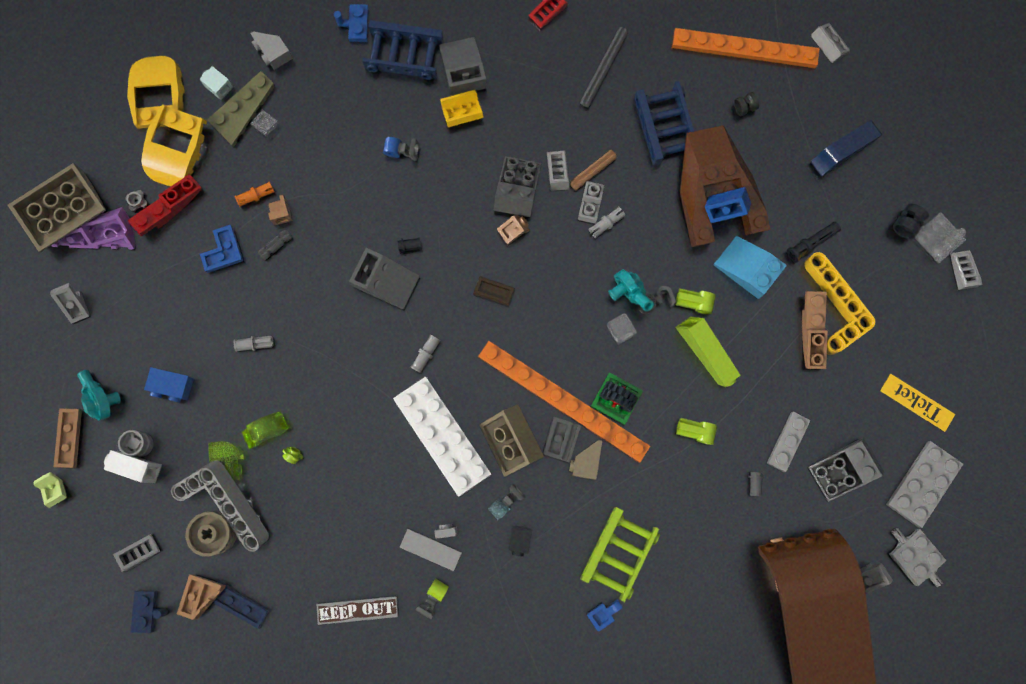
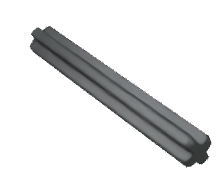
[581,27,628,107]

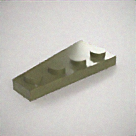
[207,71,275,147]

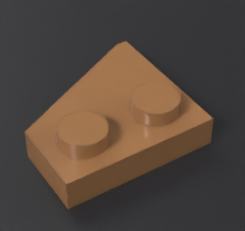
[177,574,226,620]

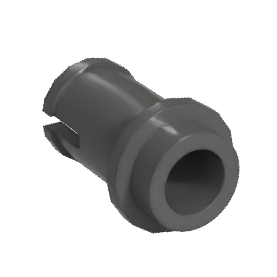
[749,472,765,496]

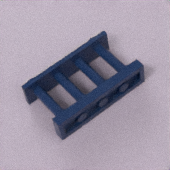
[363,20,443,80]
[634,81,694,166]

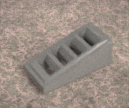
[547,150,569,191]
[950,250,982,290]
[113,534,160,573]

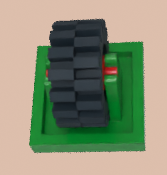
[590,372,643,425]

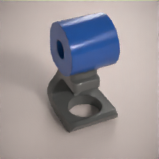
[383,137,420,161]

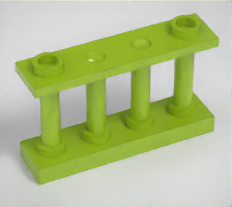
[580,507,660,602]

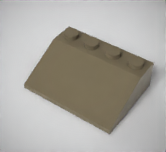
[8,163,106,252]

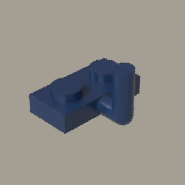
[131,591,168,633]

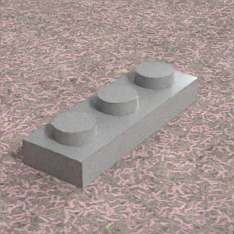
[767,412,811,472]

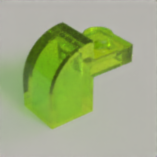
[241,411,289,449]
[208,441,246,481]

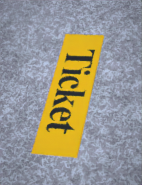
[880,374,955,432]

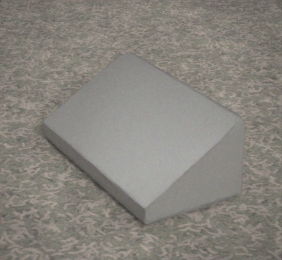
[811,23,850,63]

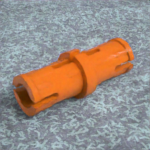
[235,181,275,207]

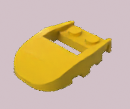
[127,56,185,129]
[142,105,207,187]

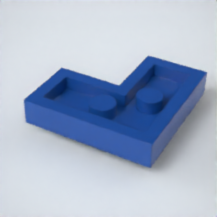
[200,225,243,273]

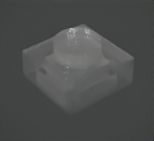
[251,110,278,137]

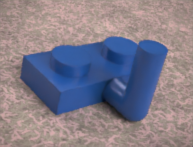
[334,4,369,42]

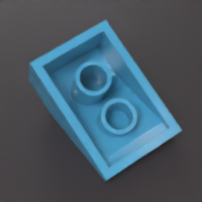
[714,236,787,299]

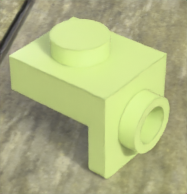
[33,472,67,508]

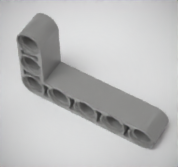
[171,460,269,552]

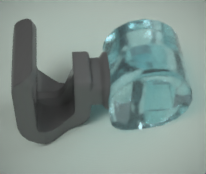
[488,484,526,520]

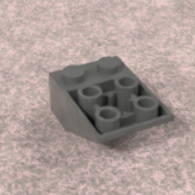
[439,37,487,96]
[494,156,541,217]
[349,248,420,310]
[808,437,884,502]

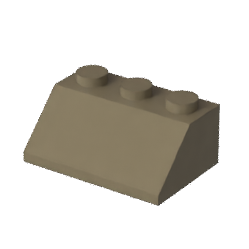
[479,405,544,477]

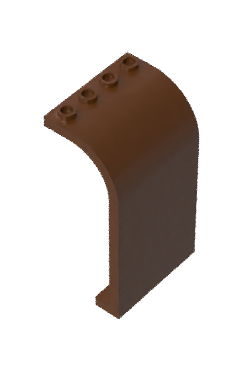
[758,529,876,684]

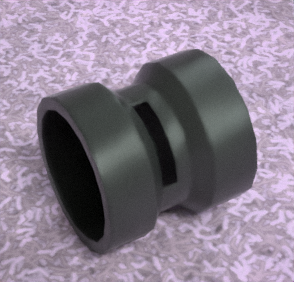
[734,92,759,116]

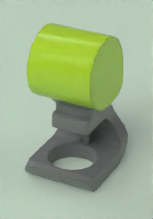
[416,578,449,620]

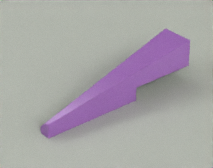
[52,207,136,250]

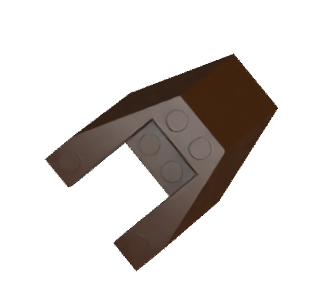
[680,125,770,247]

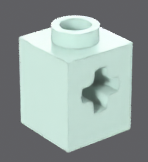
[200,66,233,100]

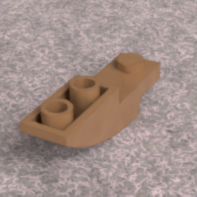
[802,291,828,369]

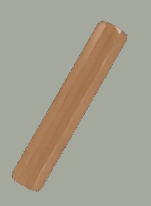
[570,150,617,190]

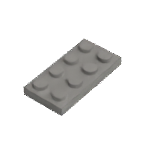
[886,441,963,528]

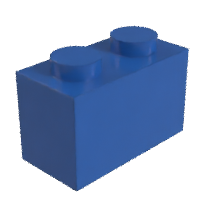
[705,187,751,223]
[144,367,194,403]

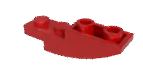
[128,174,202,237]

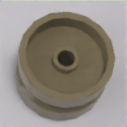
[185,512,237,556]

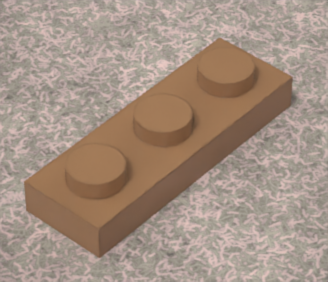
[54,408,82,468]

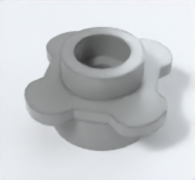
[125,190,147,211]

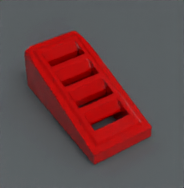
[528,0,568,29]

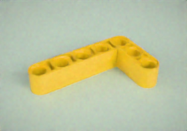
[805,252,875,355]

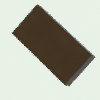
[473,276,515,307]

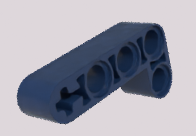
[811,120,883,177]

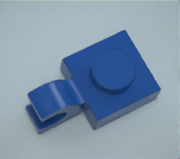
[587,599,623,632]

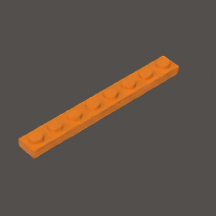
[672,28,819,68]

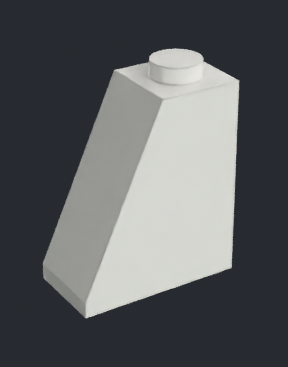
[104,450,162,483]

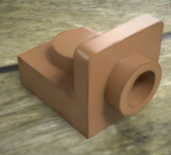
[497,215,530,244]

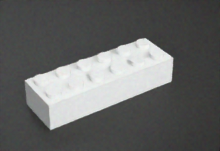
[393,377,492,497]

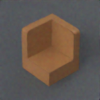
[268,195,292,225]

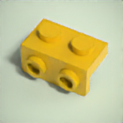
[440,90,484,127]

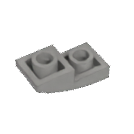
[578,181,604,224]

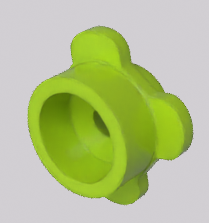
[282,447,303,464]

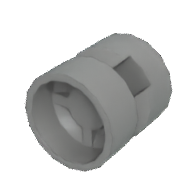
[118,430,153,457]

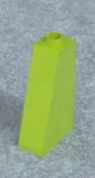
[676,316,741,387]

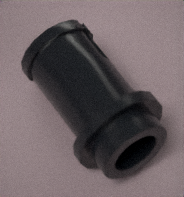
[398,237,422,253]

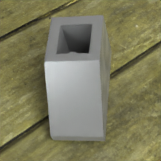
[251,32,293,70]

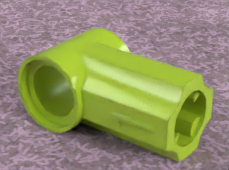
[676,288,716,314]
[676,418,717,445]

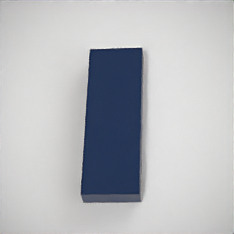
[212,581,270,629]

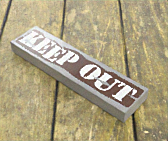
[317,596,398,625]

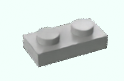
[435,524,458,539]

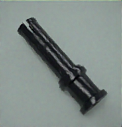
[787,221,841,263]

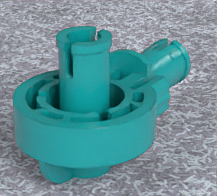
[608,269,654,312]
[77,370,121,421]

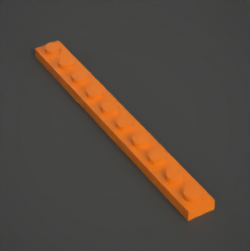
[478,341,650,463]

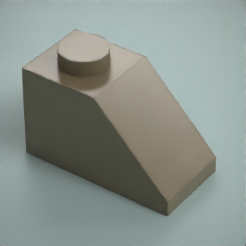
[569,440,602,480]

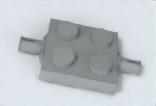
[889,528,946,587]

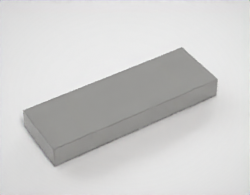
[400,529,462,571]

